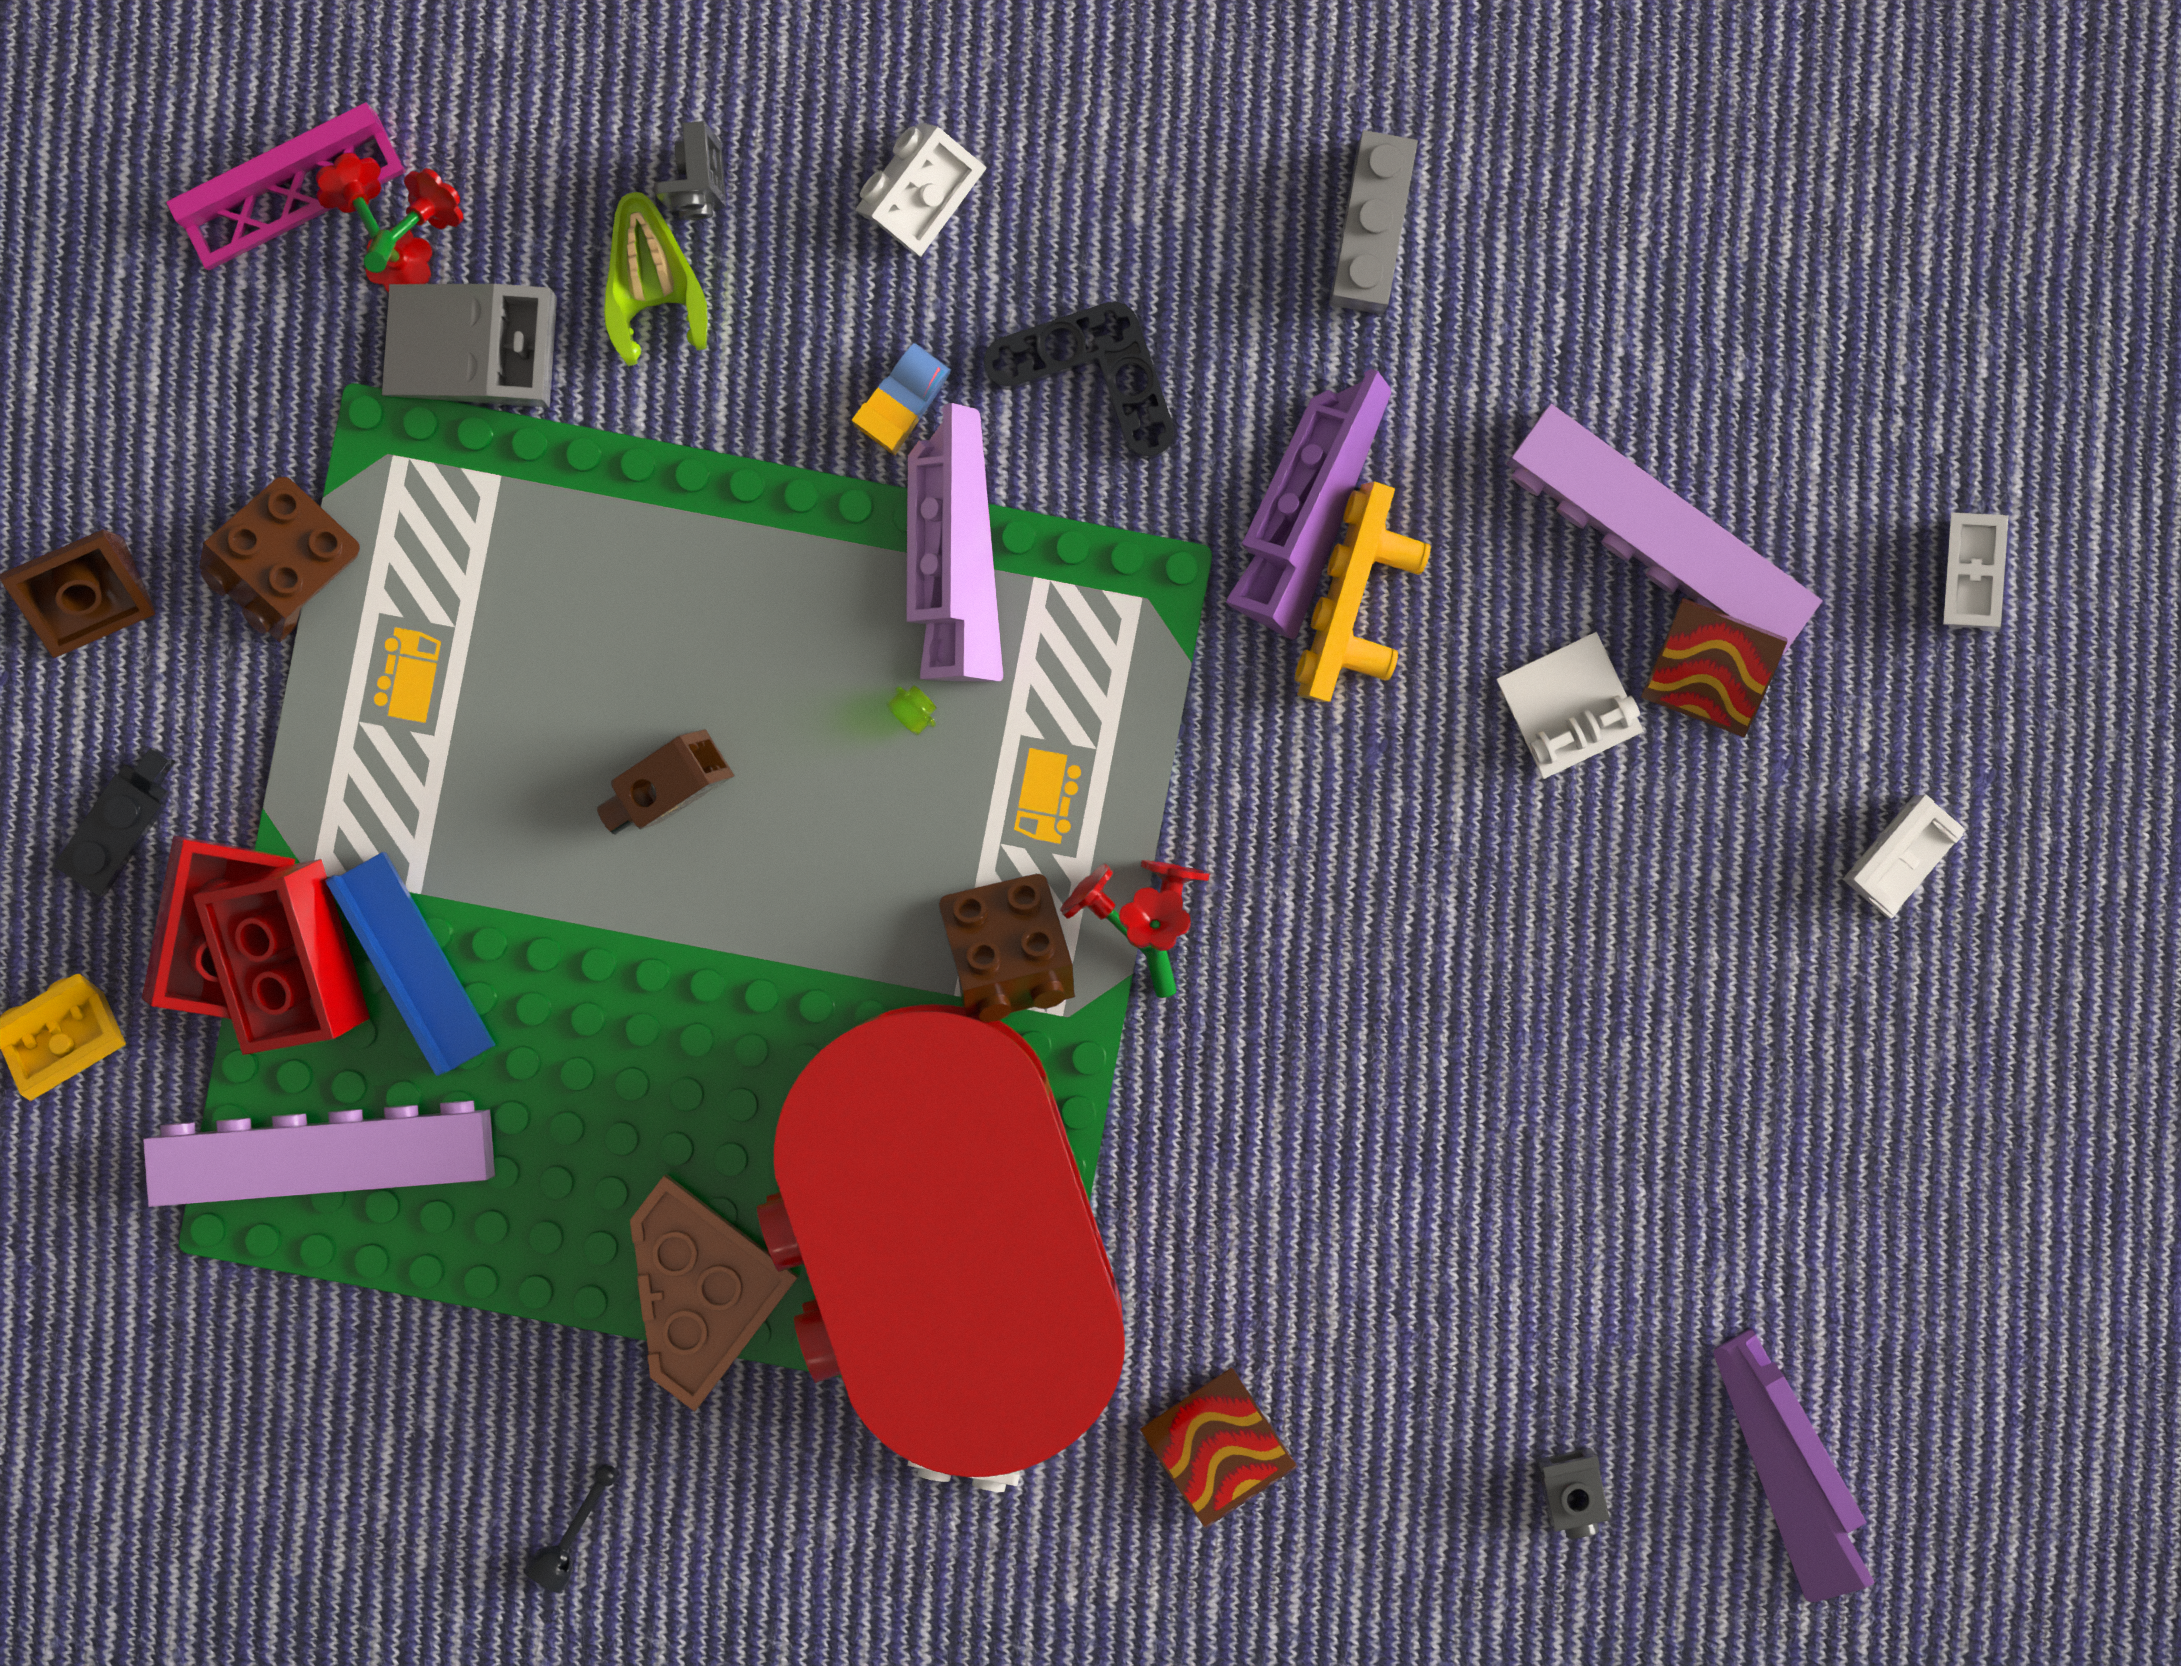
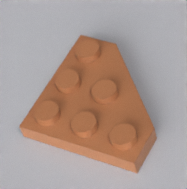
[630,1174,799,1412]

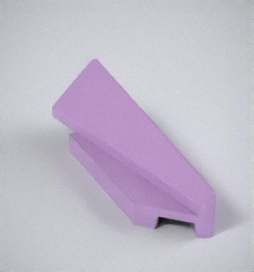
[906,403,1003,682]

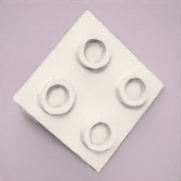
[1496,632,1644,779]

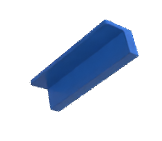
[325,852,495,1076]

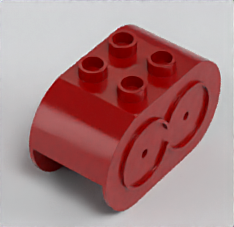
[757,1004,1125,1477]

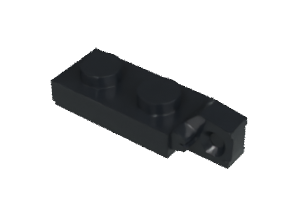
[53,748,176,897]

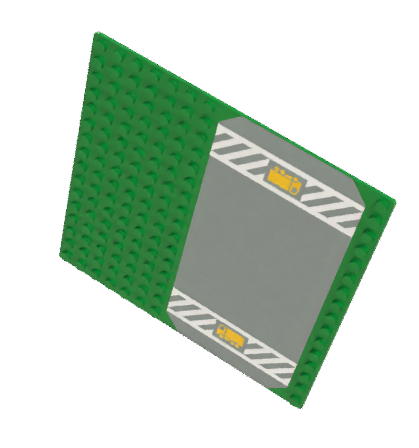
[179,383,1212,1378]

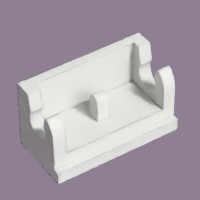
[1943,512,2009,632]
[1842,794,1965,919]

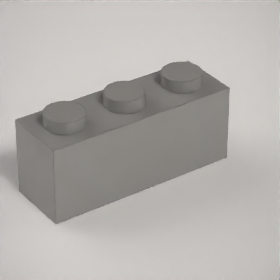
[1329,130,1418,315]

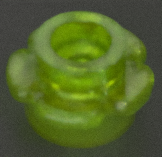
[886,685,937,736]

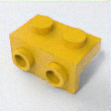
[0,974,126,1101]

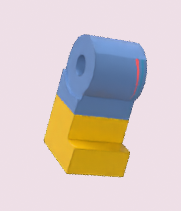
[852,343,951,456]

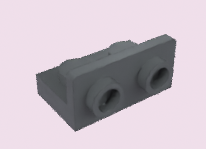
[654,121,727,220]

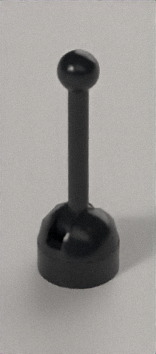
[523,1464,617,1594]

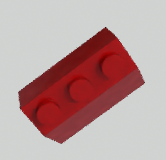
[142,835,295,1019]
[193,859,370,1055]

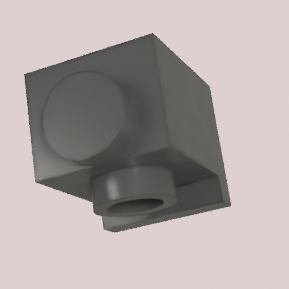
[1536,1448,1610,1539]

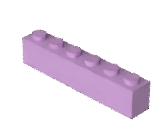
[1506,404,1823,655]
[143,1100,495,1207]

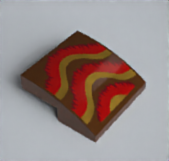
[1641,598,1788,738]
[1140,1367,1298,1528]

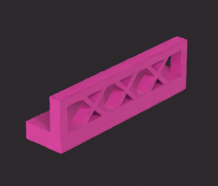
[166,102,406,271]

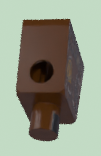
[597,729,735,835]

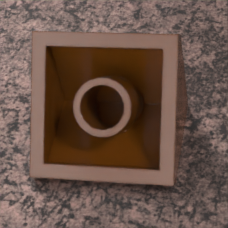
[0,529,155,658]

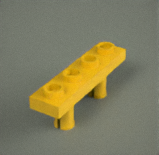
[1295,482,1431,702]

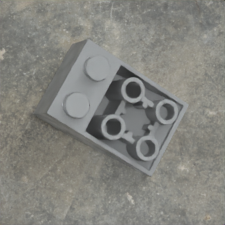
[382,284,557,408]

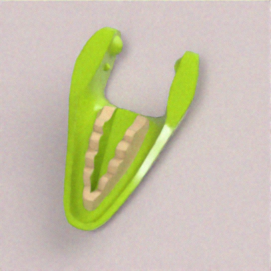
[604,192,708,366]

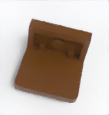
[199,477,360,643]
[939,874,1075,1022]

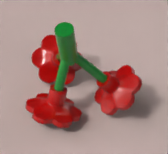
[316,153,464,293]
[1060,860,1210,998]

